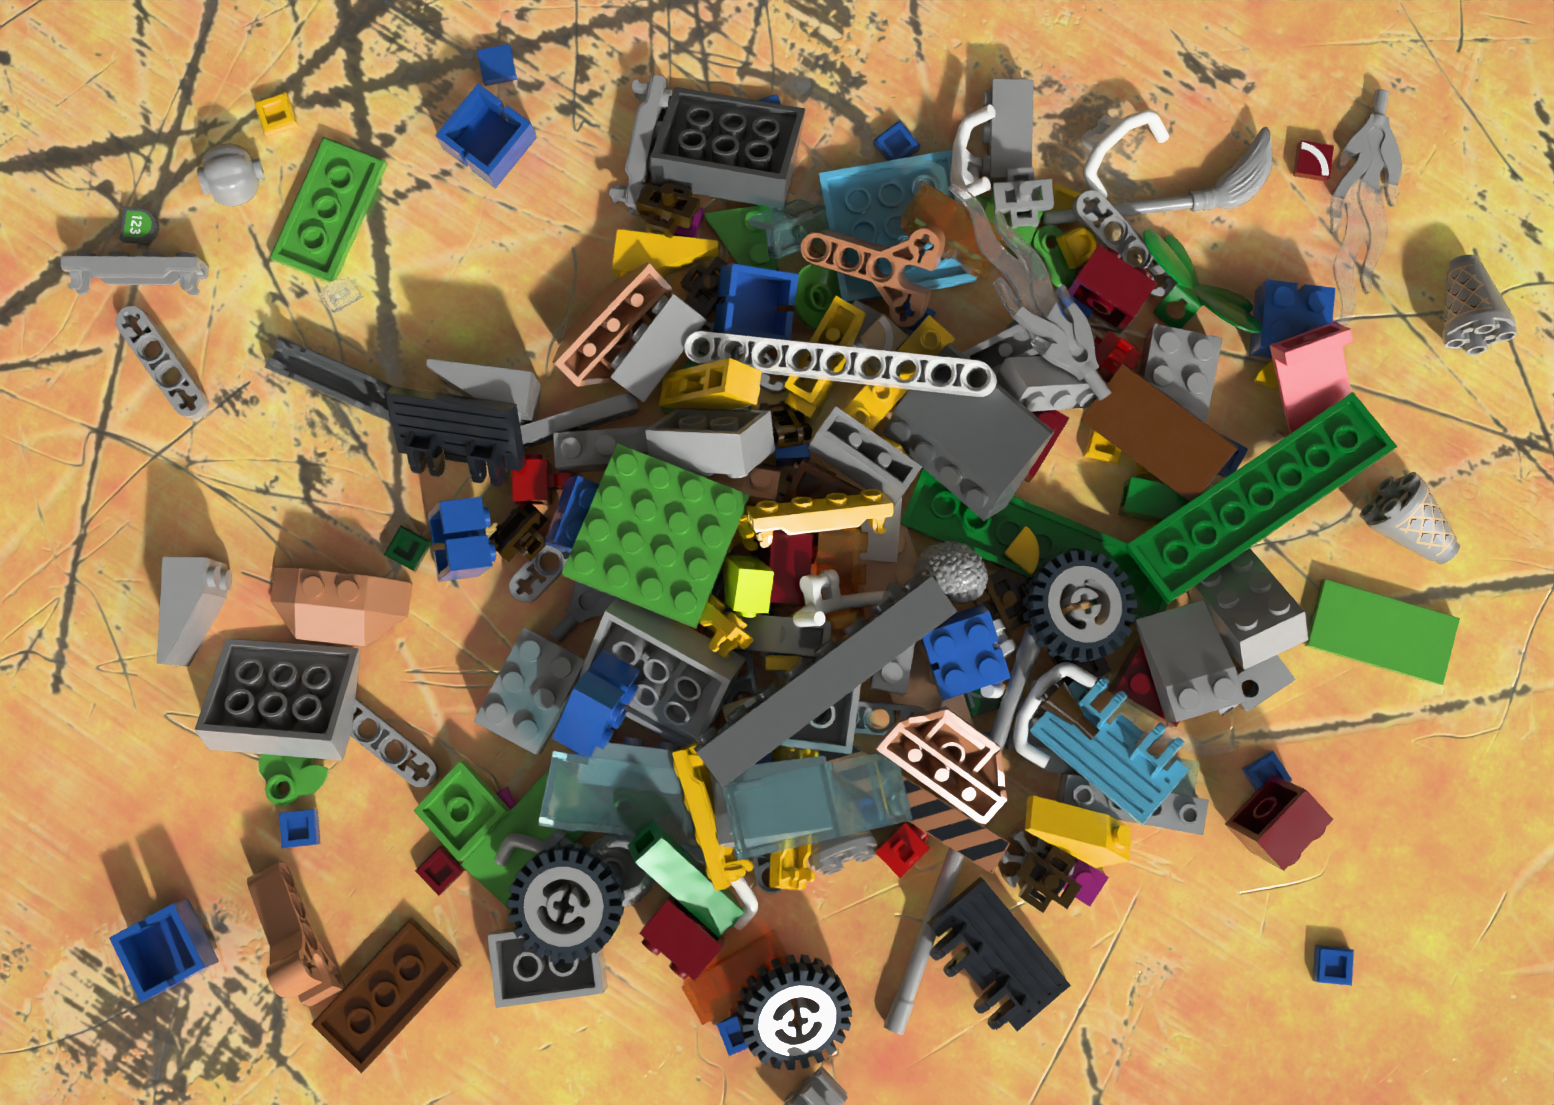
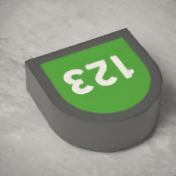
[119,207,159,244]

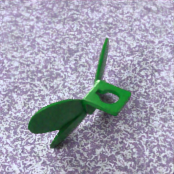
[1143,229,1263,333]

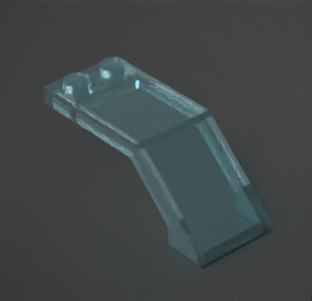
[538,751,702,849]
[722,753,913,860]

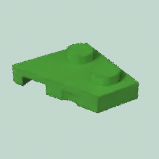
[705,205,779,271]

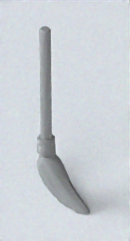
[1042,126,1272,226]

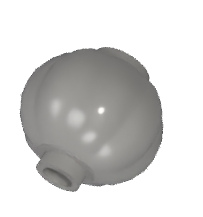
[197,143,265,207]

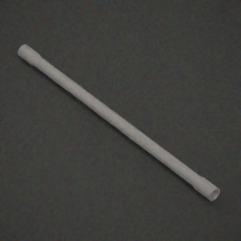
[884,627,1041,1035]

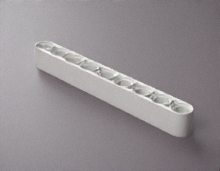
[684,331,997,397]

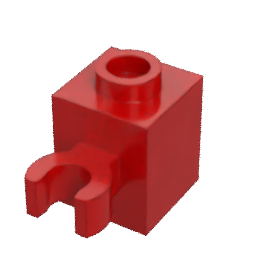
[1094,331,1143,382]
[512,454,574,506]
[874,821,930,878]

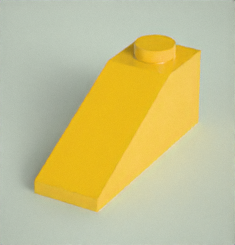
[612,229,720,278]
[784,296,867,408]
[659,358,762,409]
[1025,795,1131,868]

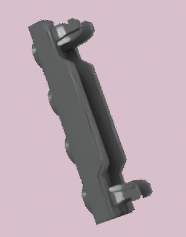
[265,337,394,422]

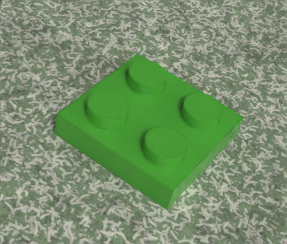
[413,760,511,861]

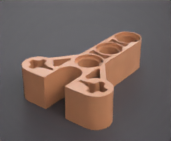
[801,225,945,327]
[247,861,345,1006]

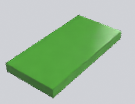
[270,137,387,285]
[1305,579,1460,685]
[461,760,607,911]

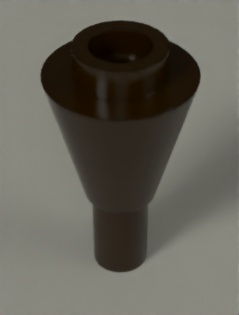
[1040,682,1100,740]

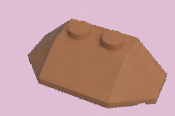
[552,262,672,387]
[270,568,413,647]
[875,706,1007,826]

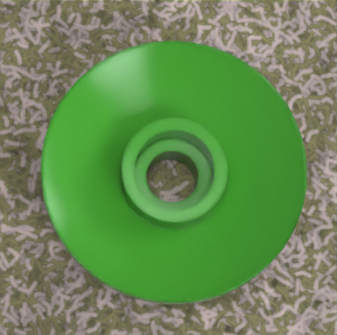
[793,264,841,330]

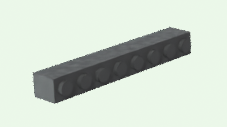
[693,575,957,788]

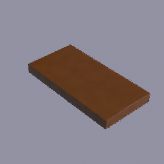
[1080,363,1238,502]
[311,918,462,1074]

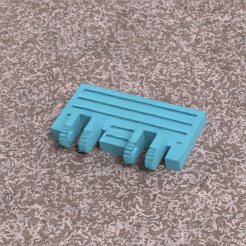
[1030,676,1189,826]

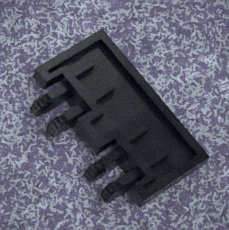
[385,386,526,486]
[926,876,1071,1032]

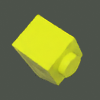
[722,554,774,618]

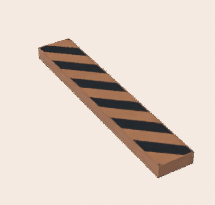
[816,744,1011,874]

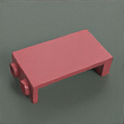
[1270,322,1353,435]

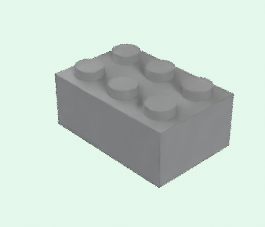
[1138,324,1223,423]
[645,408,775,478]
[1189,549,1308,670]
[473,628,585,754]
[488,918,608,1008]

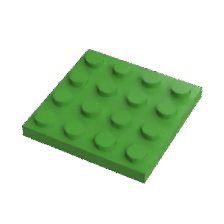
[562,443,750,628]

